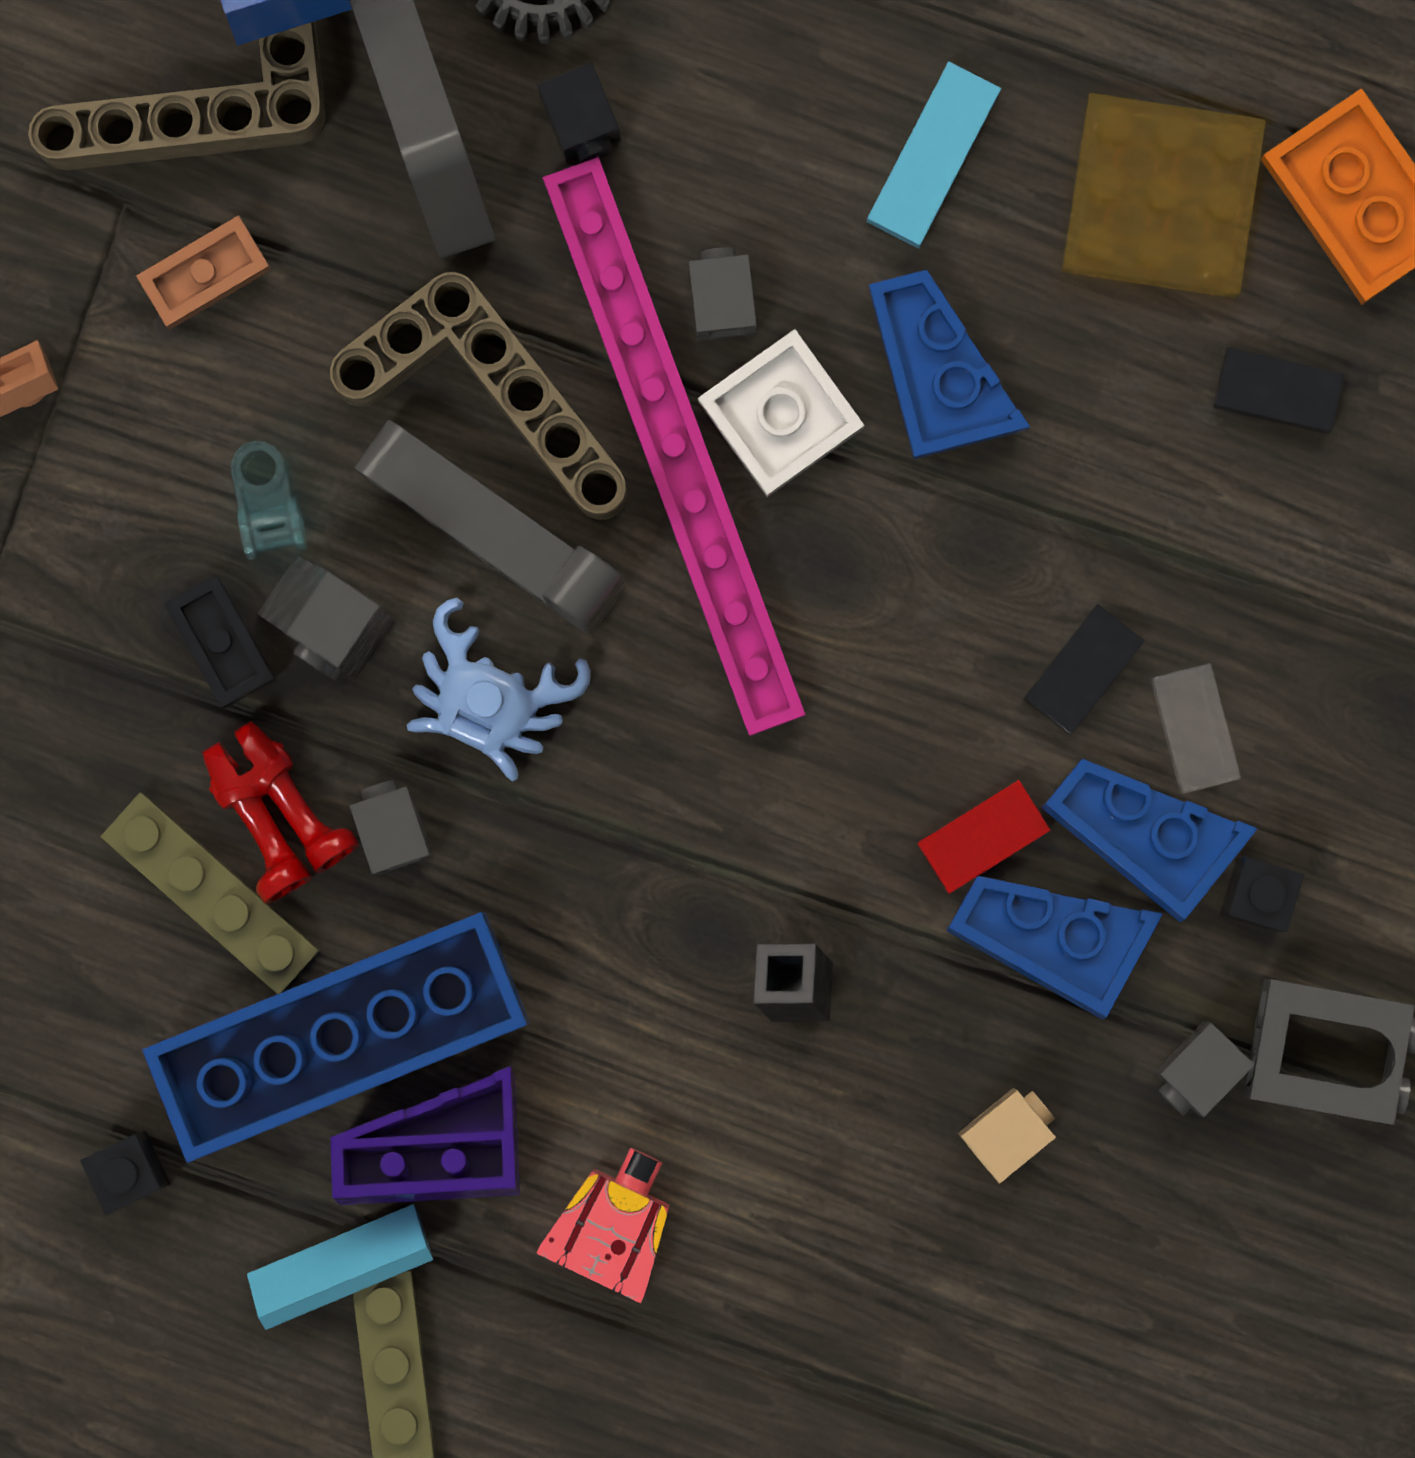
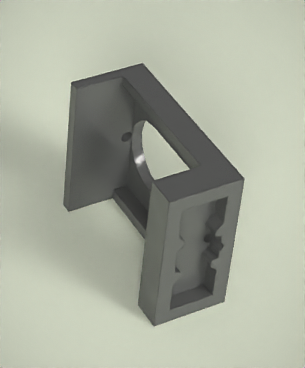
[1242,979,1415,1125]

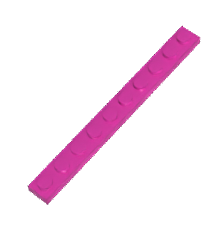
[543,157,805,737]

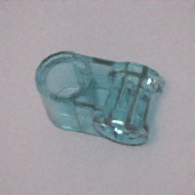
[231,441,307,560]

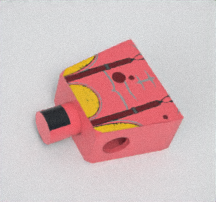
[536,1147,669,1303]

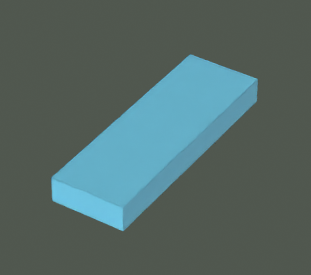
[867,61,1001,249]
[247,1204,433,1330]

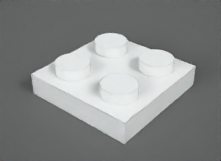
[698,329,865,497]

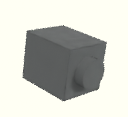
[689,247,757,341]
[349,780,434,875]
[1154,1021,1254,1117]

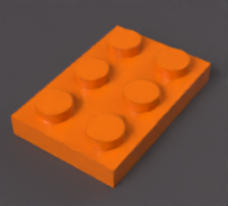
[1261,88,1415,305]

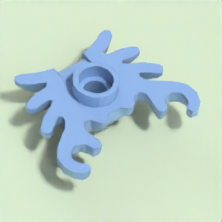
[407,597,591,781]

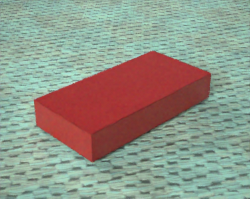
[916,780,1051,894]

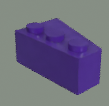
[330,1066,520,1205]

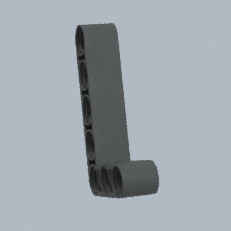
[350,0,496,260]
[354,420,626,637]

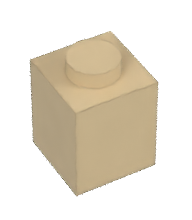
[958,1088,1056,1184]

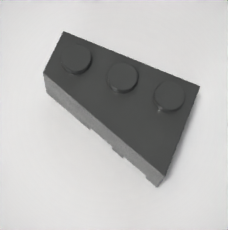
[257,555,395,681]

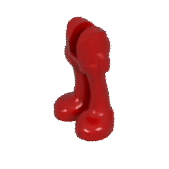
[202,721,359,904]

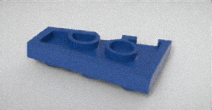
[868,270,1030,460]
[1041,759,1258,922]
[946,876,1163,1020]

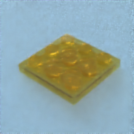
[1061,93,1266,298]

